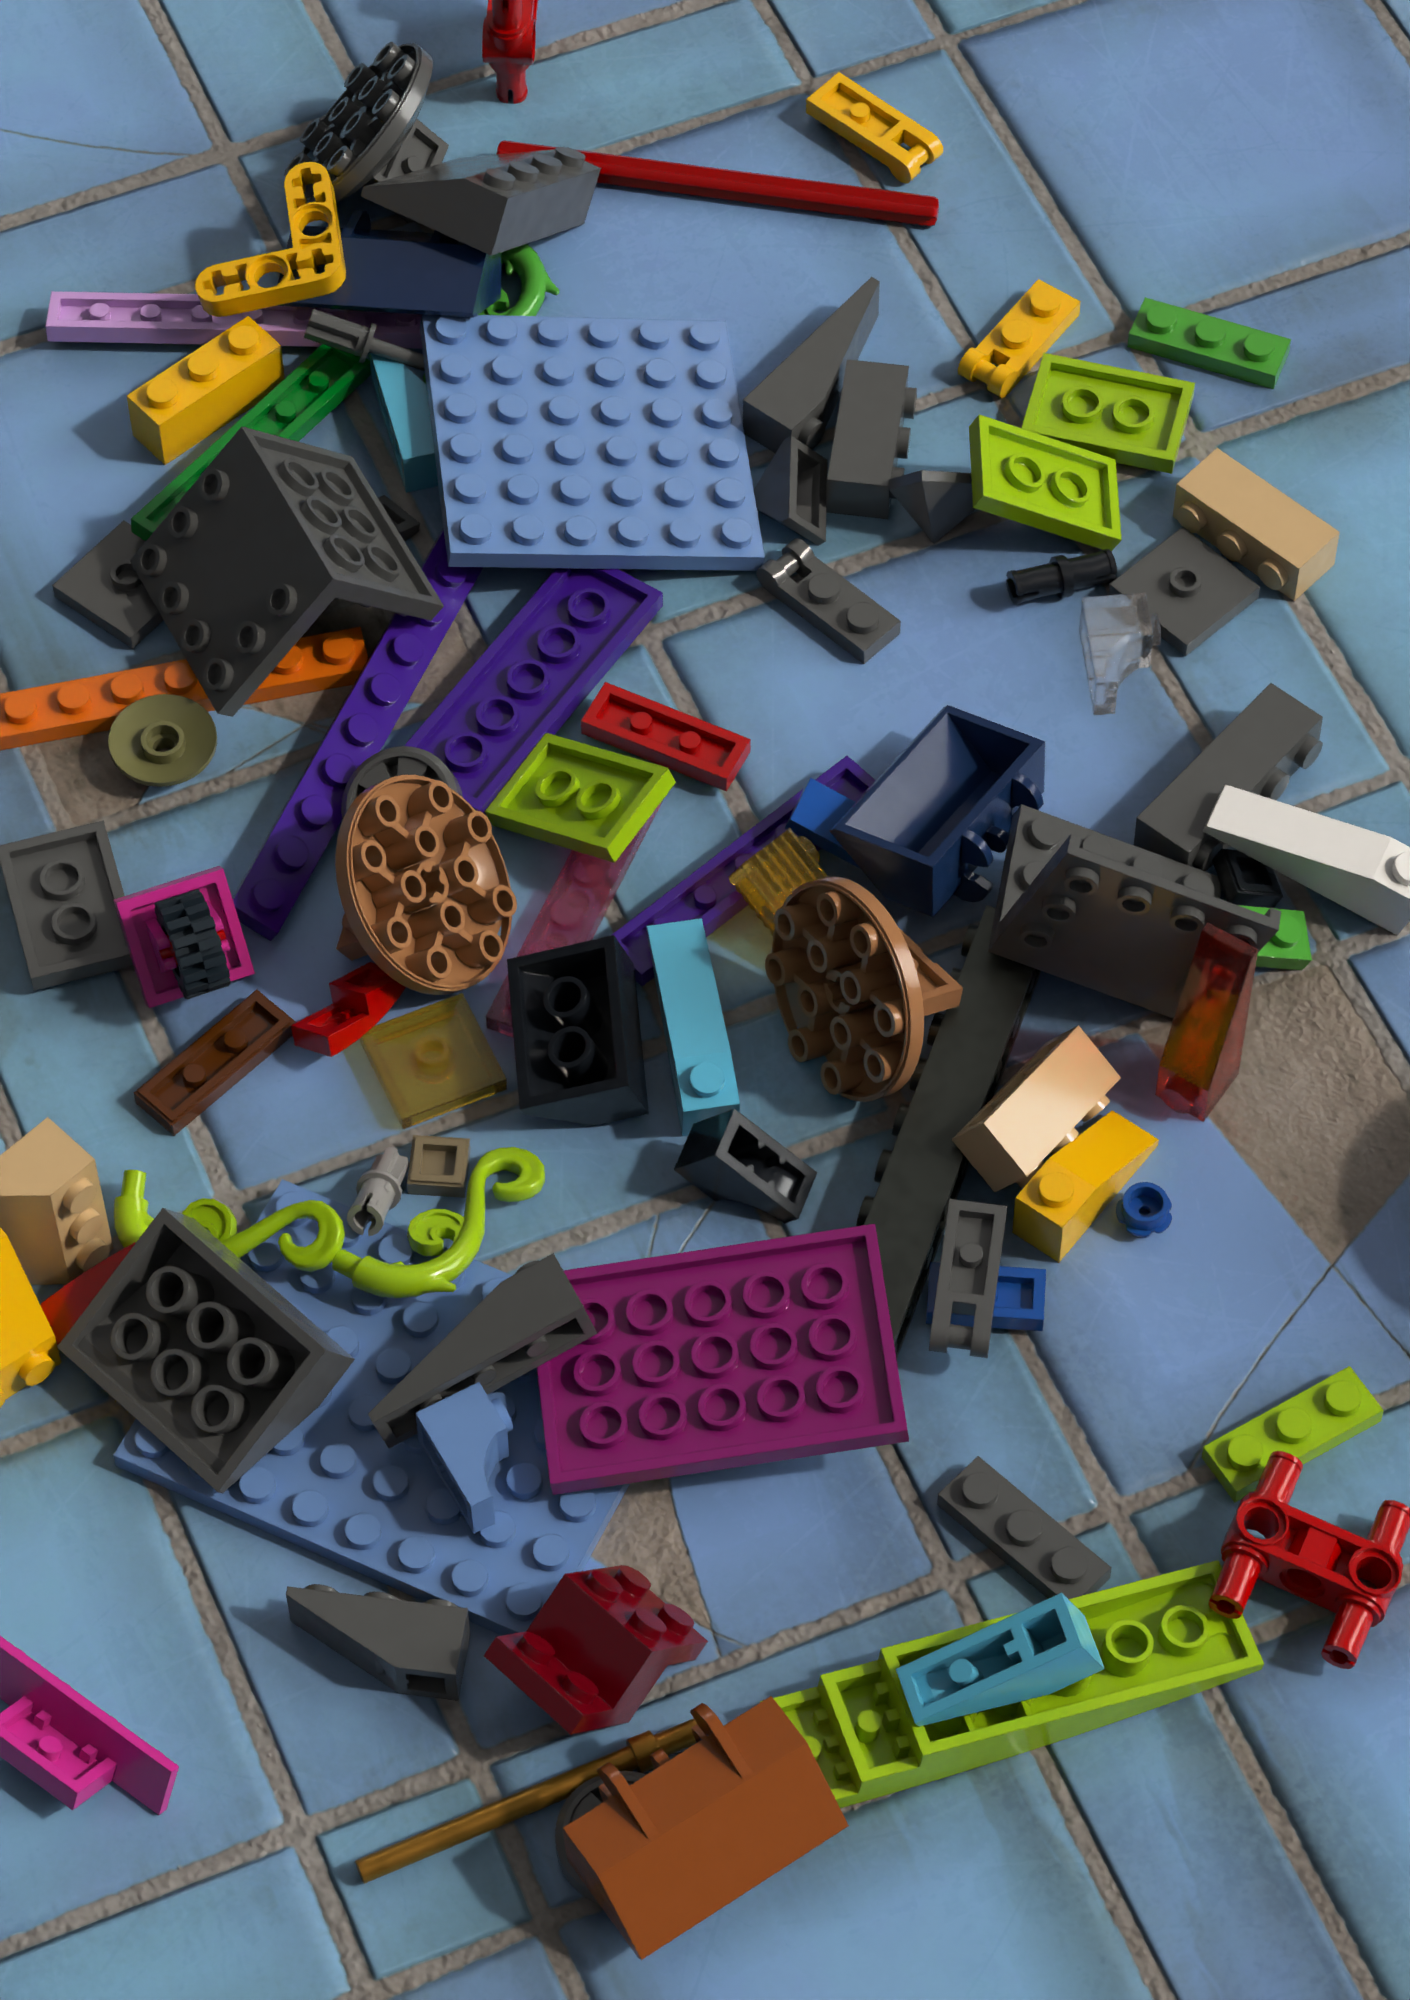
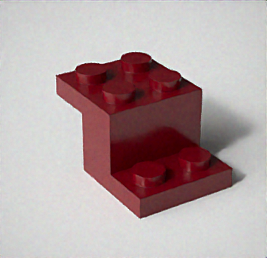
[483,1565,708,1735]

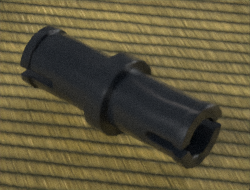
[1006,549,1117,605]

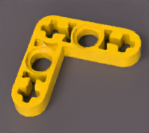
[195,162,346,317]

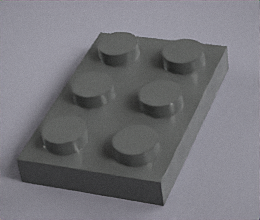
[0,820,134,991]

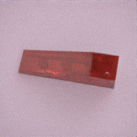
[1155,923,1258,1122]

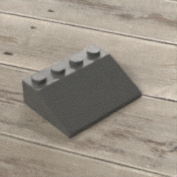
[361,147,601,256]
[57,1208,355,1493]

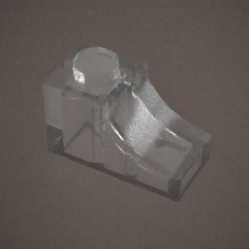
[1079,592,1161,715]

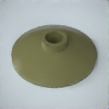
[108,694,217,787]

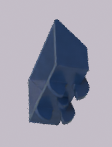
[277,210,501,318]
[830,705,1045,917]

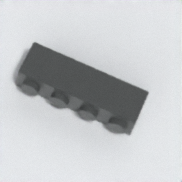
[1133,683,1323,871]

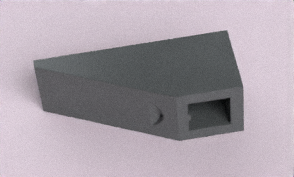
[286,1584,470,1701]

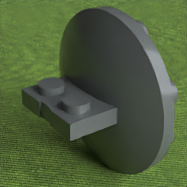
[284,42,449,223]

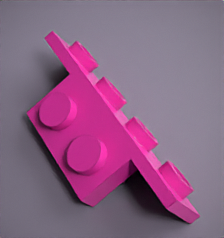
[0,1636,179,1815]

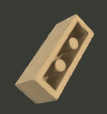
[1173,448,1340,601]
[952,1025,1121,1192]

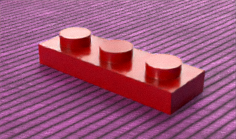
[581,682,751,792]

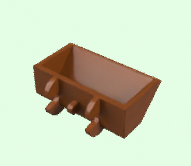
[563,1696,849,1960]

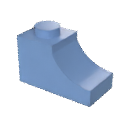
[415,1382,513,1534]

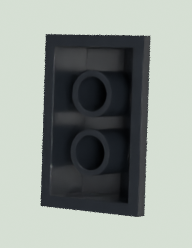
[507,935,649,1126]

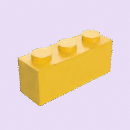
[126,316,285,465]

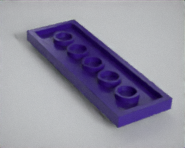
[404,568,663,816]

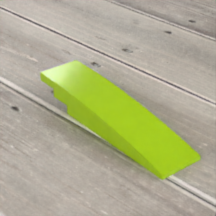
[760,1560,1264,1808]

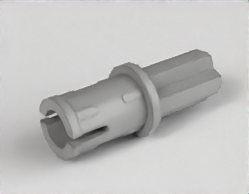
[347,1147,409,1236]

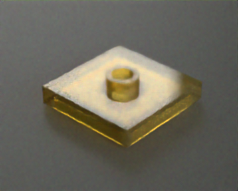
[360,993,507,1129]

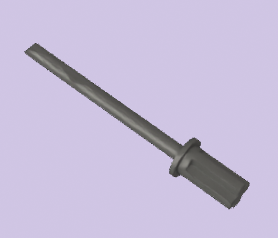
[304,309,425,371]

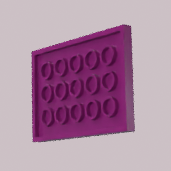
[537,1224,909,1495]

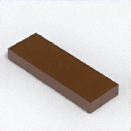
[134,990,296,1136]

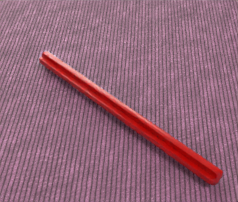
[496,140,939,227]

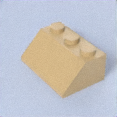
[0,1117,114,1285]

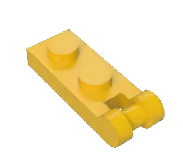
[806,72,944,183]
[958,279,1081,398]

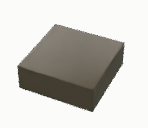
[407,1135,471,1198]

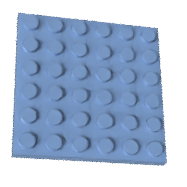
[420,314,765,571]

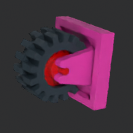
[113,865,255,1008]

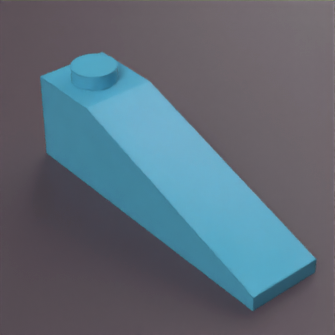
[647,918,740,1136]

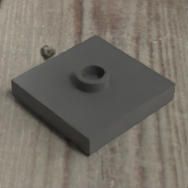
[52,520,163,649]
[1109,527,1260,657]

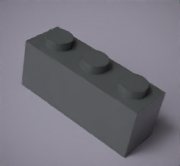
[826,359,917,519]

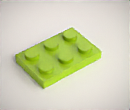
[1021,353,1195,474]
[969,414,1122,552]
[485,733,676,863]

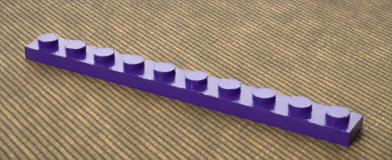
[232,528,483,941]

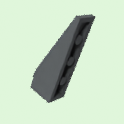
[743,277,880,453]
[368,1253,597,1449]

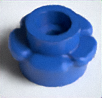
[1116,1182,1172,1237]

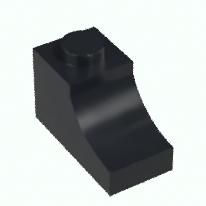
[674,1109,817,1224]

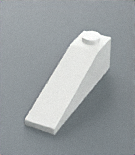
[1203,784,1410,935]

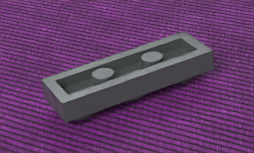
[937,1456,1112,1599]

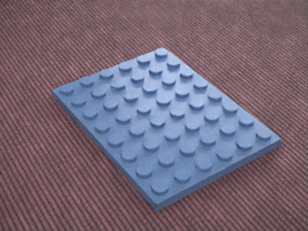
[113,1179,630,1635]

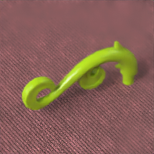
[332,1147,545,1299]
[114,1170,345,1272]

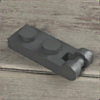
[756,538,901,664]
[929,1199,1007,1358]

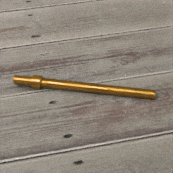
[355,1718,697,1884]

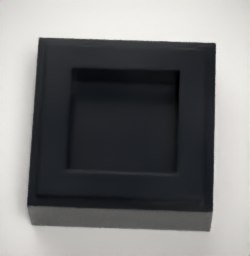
[1212,849,1283,908]

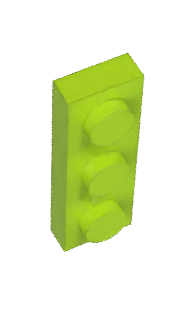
[1201,1366,1384,1503]

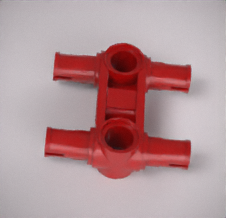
[482,0,539,104]
[1209,1451,1410,1669]

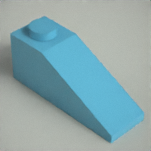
[368,352,438,493]
[896,1593,1105,1727]

